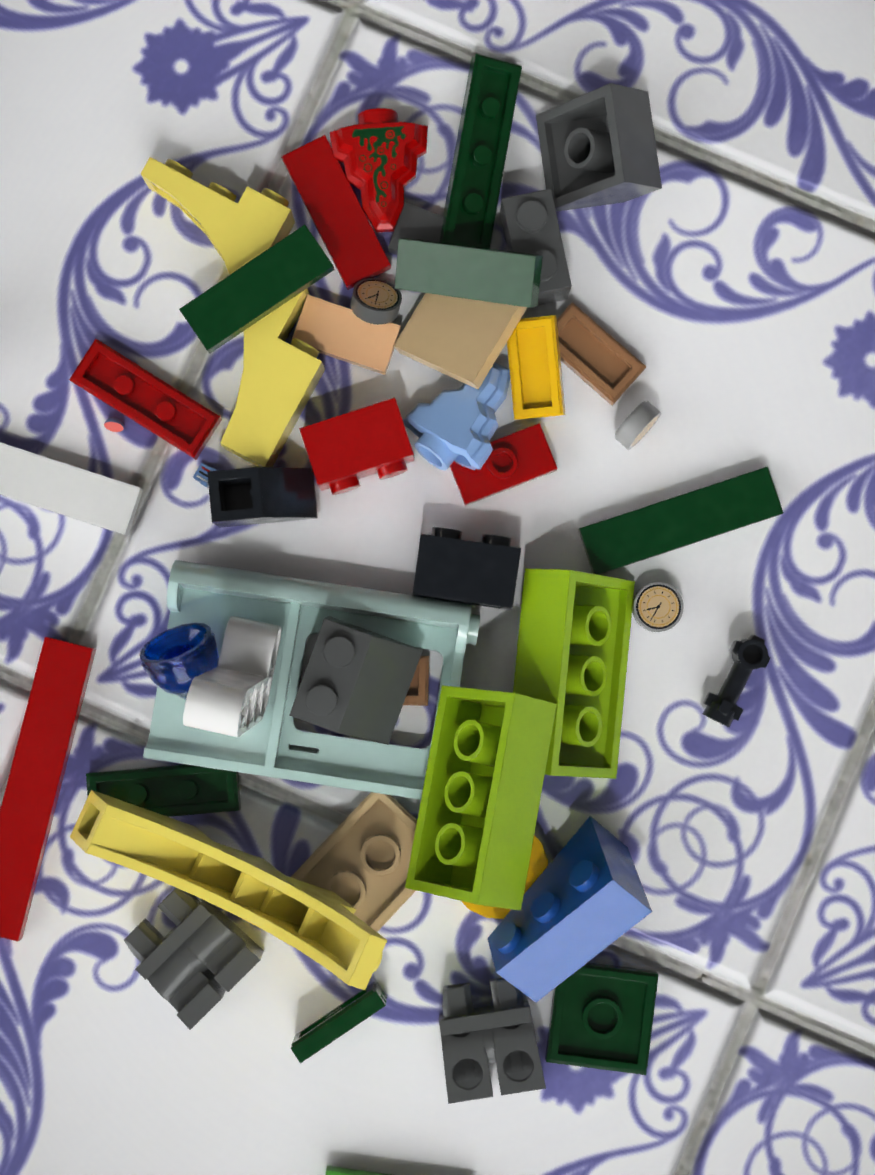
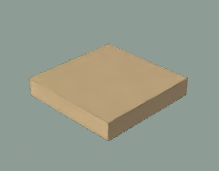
[393,293,528,389]

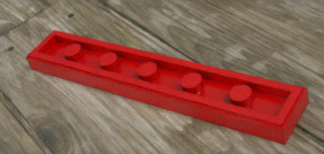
[0,637,96,942]

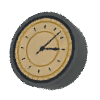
[350,278,402,325]

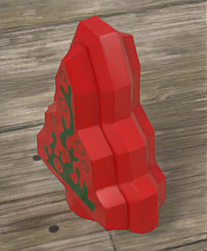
[329,108,428,233]

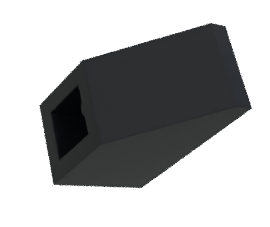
[207,467,318,528]

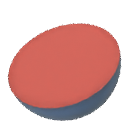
[104,417,124,432]

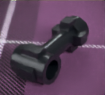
[703,635,771,728]

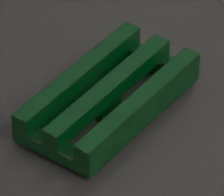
[290,982,387,1063]

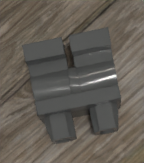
[124,888,264,1030]
[439,977,546,1104]

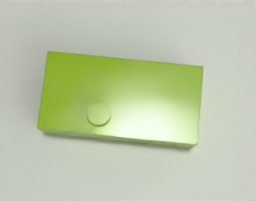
[405,685,557,911]

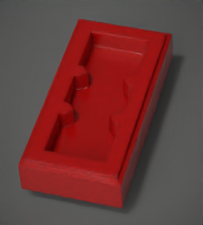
[449,423,557,506]

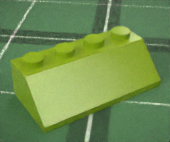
[512,568,635,779]

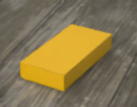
[507,315,566,420]

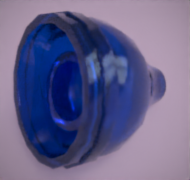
[140,623,219,700]

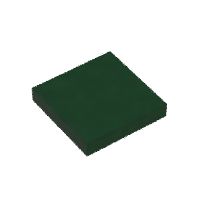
[545,962,659,1075]

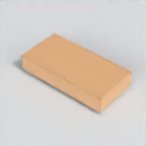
[291,294,401,375]

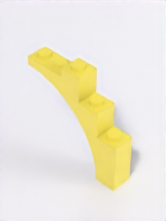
[141,157,325,467]
[70,790,387,990]

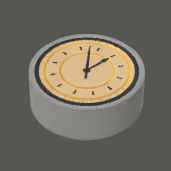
[615,401,661,450]
[632,582,684,632]

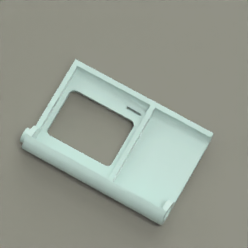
[143,560,480,800]

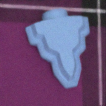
[403,362,510,471]

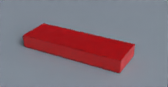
[281,135,391,290]
[69,339,222,460]

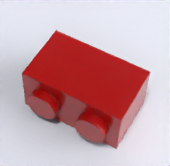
[299,397,415,495]

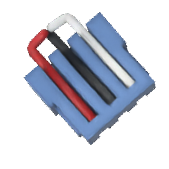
[193,463,217,488]

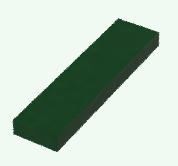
[440,54,522,249]
[578,466,783,575]

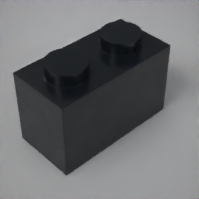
[412,527,521,610]

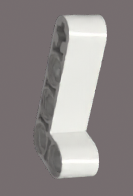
[183,616,282,737]

